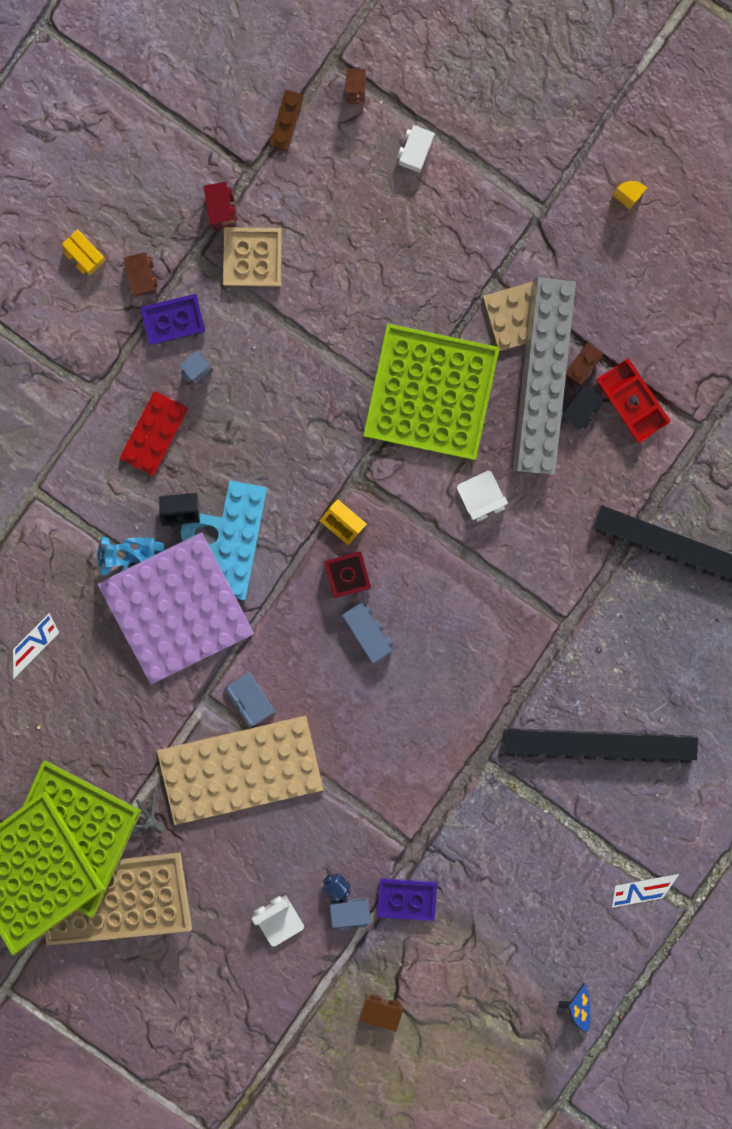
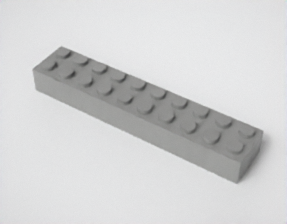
[512,277,576,475]

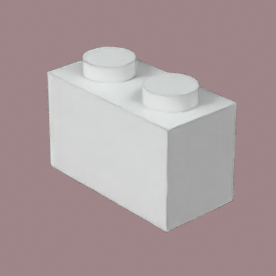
[397,125,435,173]

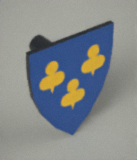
[559,983,591,1032]

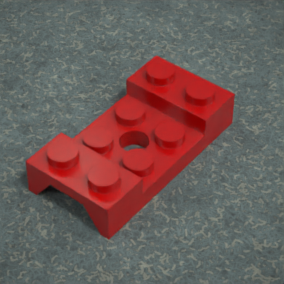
[595,358,671,444]

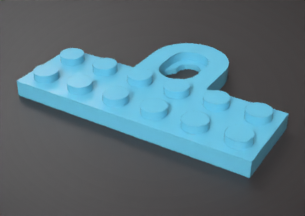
[181,480,267,600]

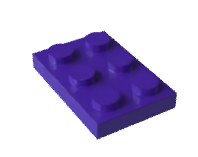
[140,294,206,345]
[377,878,437,921]

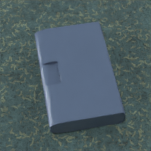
[224,672,275,728]

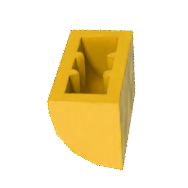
[612,181,647,210]
[319,499,367,546]

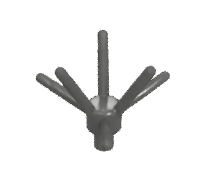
[130,794,164,838]

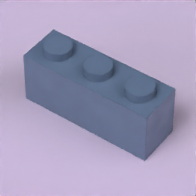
[342,602,393,663]

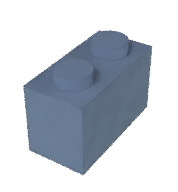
[180,351,213,384]
[330,897,371,930]

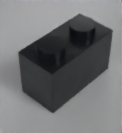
[561,385,603,431]
[159,493,200,526]

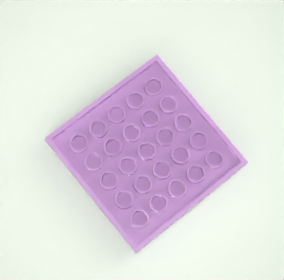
[98,532,254,684]

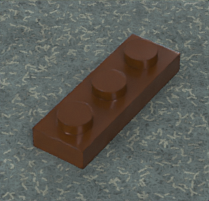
[270,89,304,151]

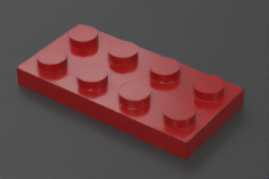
[119,391,189,476]

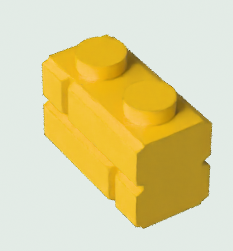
[61,230,106,275]

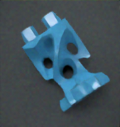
[97,537,164,575]

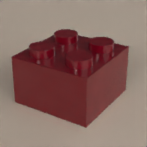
[203,181,238,231]
[324,551,371,598]

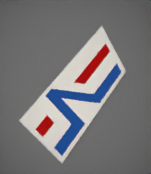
[13,613,59,679]
[612,874,679,908]

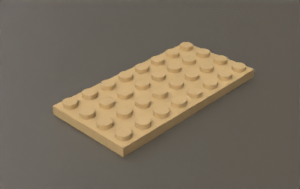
[157,715,324,825]
[45,852,192,946]

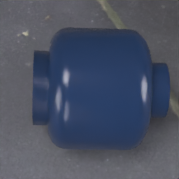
[322,873,351,902]

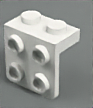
[457,471,508,522]
[252,895,304,946]

